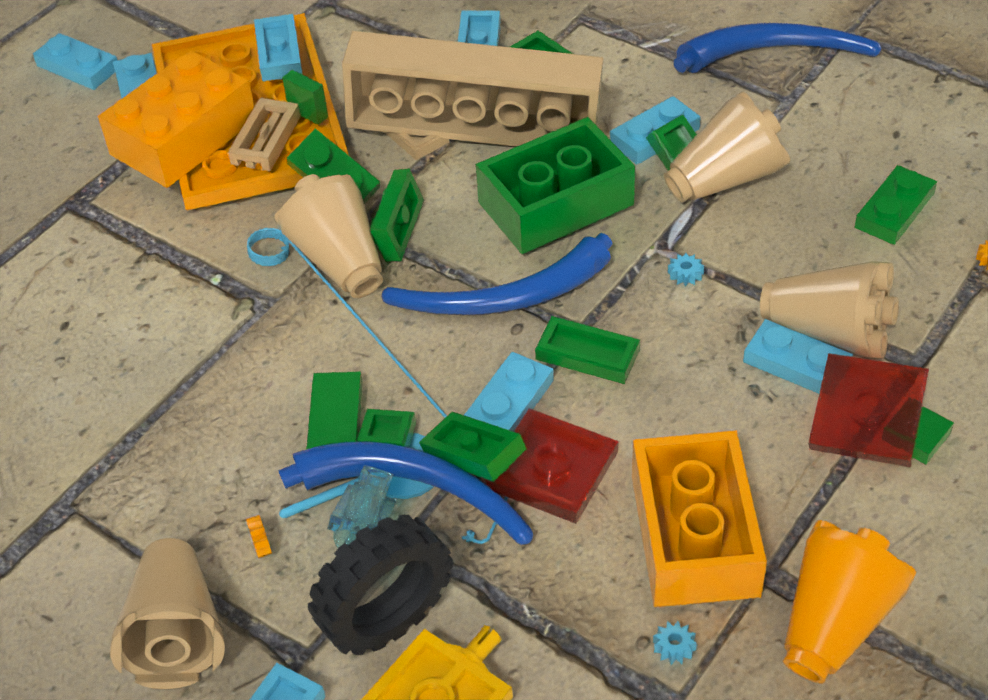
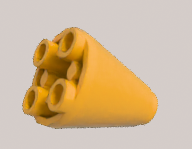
[783,520,916,684]

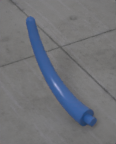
[673,23,881,73]
[381,233,612,315]
[278,441,534,545]

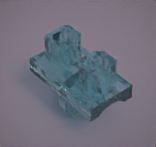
[327,465,397,548]

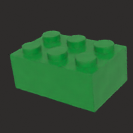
[475,117,635,254]

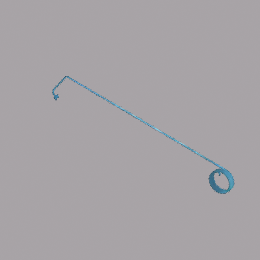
[247,228,511,544]

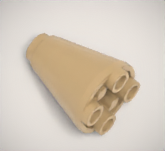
[664,92,790,202]
[274,174,383,298]
[760,261,899,359]

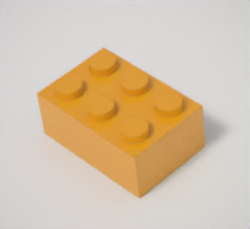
[98,50,254,188]
[632,430,767,607]

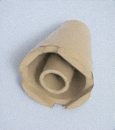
[110,538,225,689]

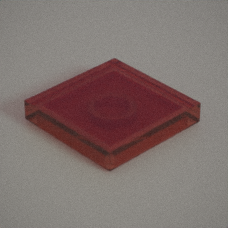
[808,353,929,467]
[484,408,619,524]

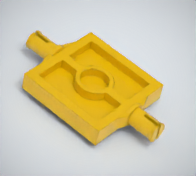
[361,625,513,700]

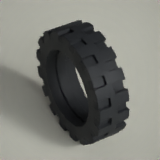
[308,514,453,655]

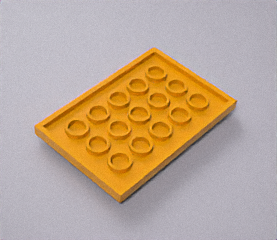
[151,13,349,211]

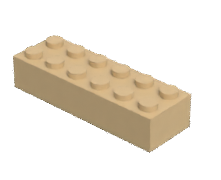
[342,31,603,146]

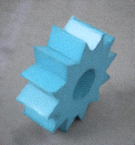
[668,253,704,286]
[653,620,697,665]

